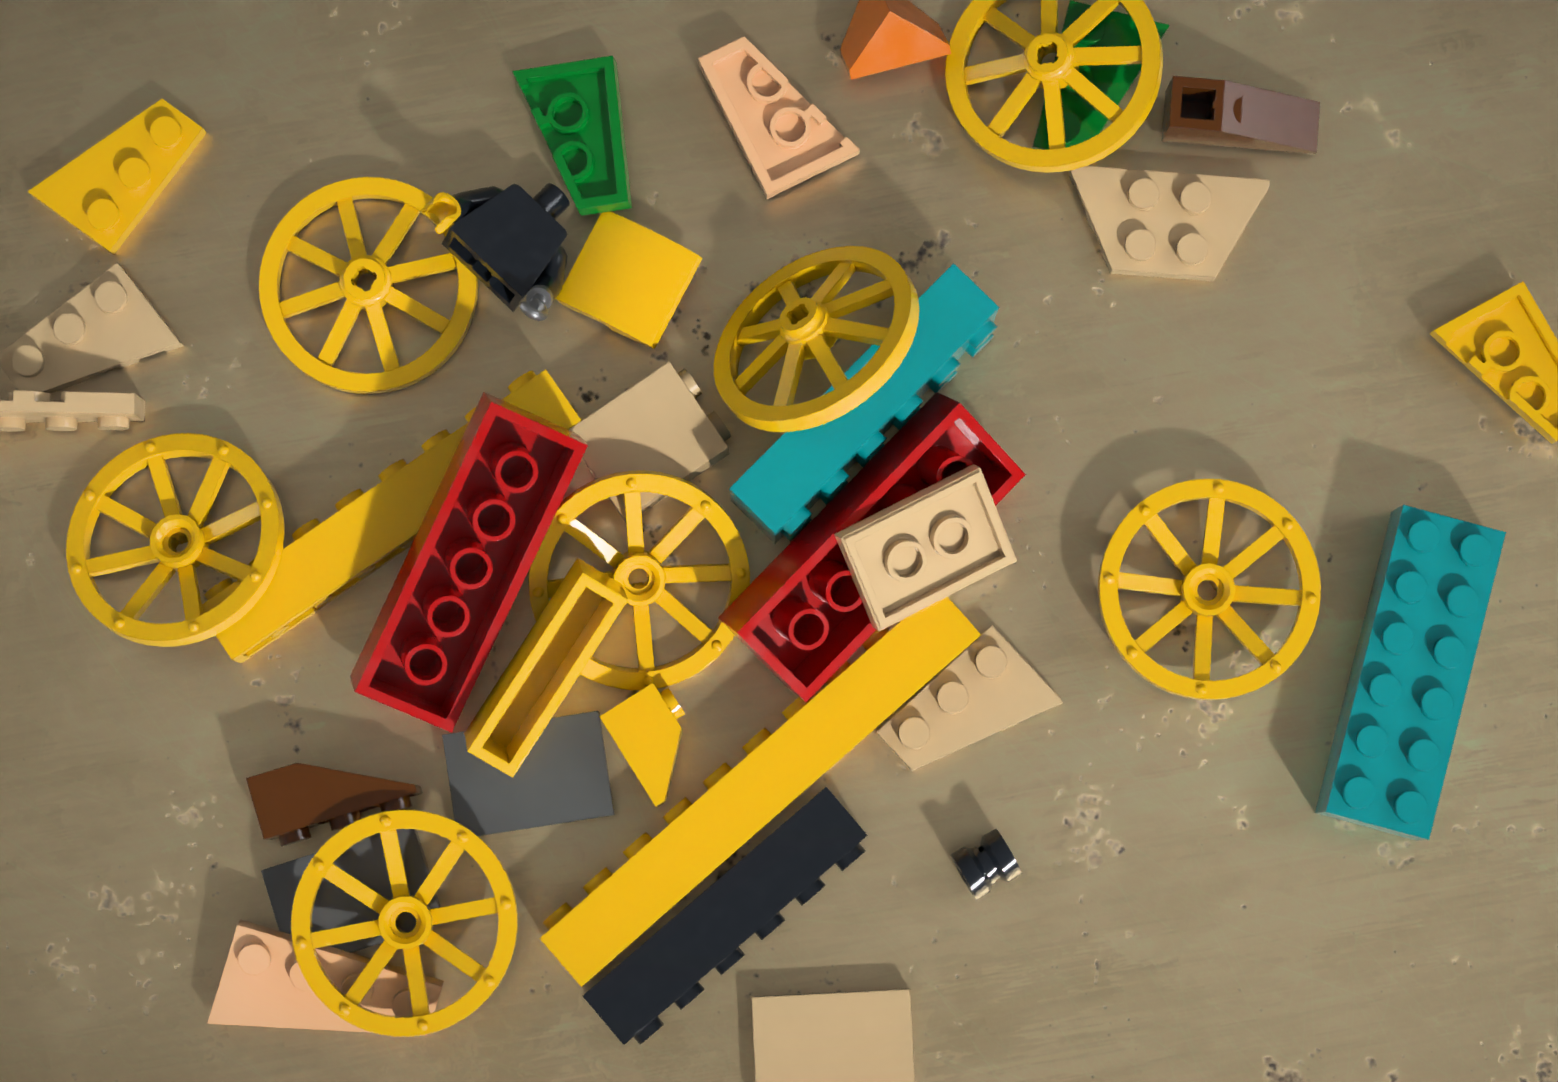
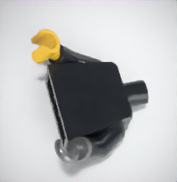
[421,183,570,321]

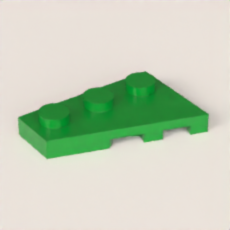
[1032,0,1170,150]
[512,55,632,216]

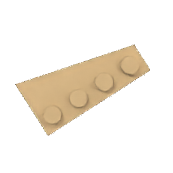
[0,390,145,432]

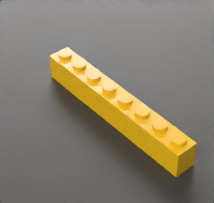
[202,369,582,663]

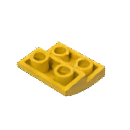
[556,211,702,350]

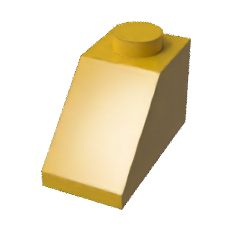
[599,683,685,807]

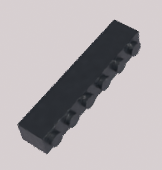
[583,787,868,1045]

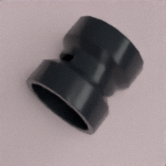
[950,829,1022,900]

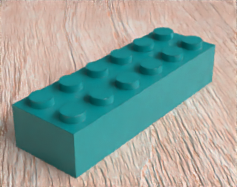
[729,263,999,544]
[1315,505,1506,841]

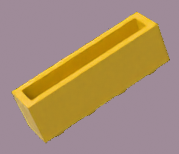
[464,557,628,778]

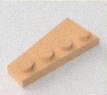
[207,919,444,1036]

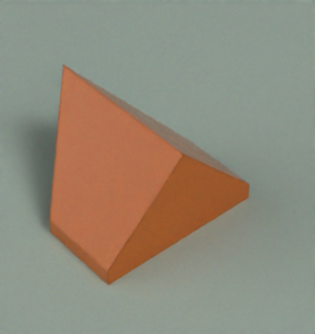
[840,0,951,80]

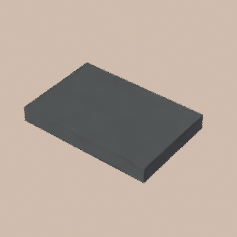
[442,711,615,836]
[261,829,440,953]

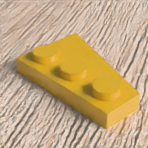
[27,99,207,255]
[1429,281,1558,444]

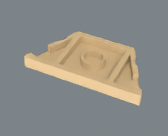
[1069,166,1270,281]

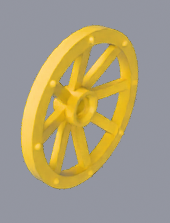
[945,0,1163,173]
[259,177,478,394]
[713,246,919,432]
[66,433,285,647]
[528,470,750,690]
[1098,479,1321,700]
[291,810,518,1037]

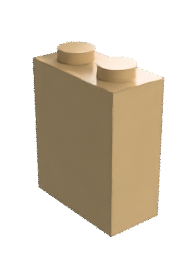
[569,362,732,522]

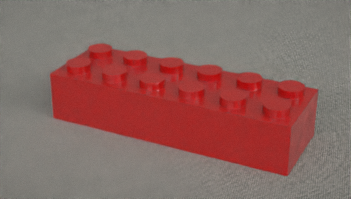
[350,392,588,733]
[718,392,1026,702]

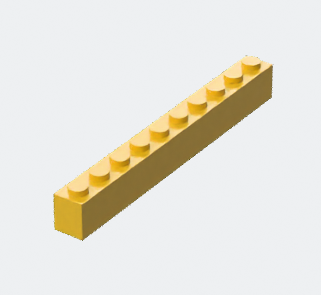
[539,597,981,987]

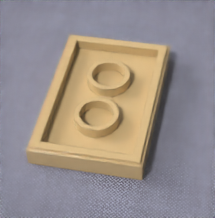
[834,464,1017,631]
[751,989,915,1082]

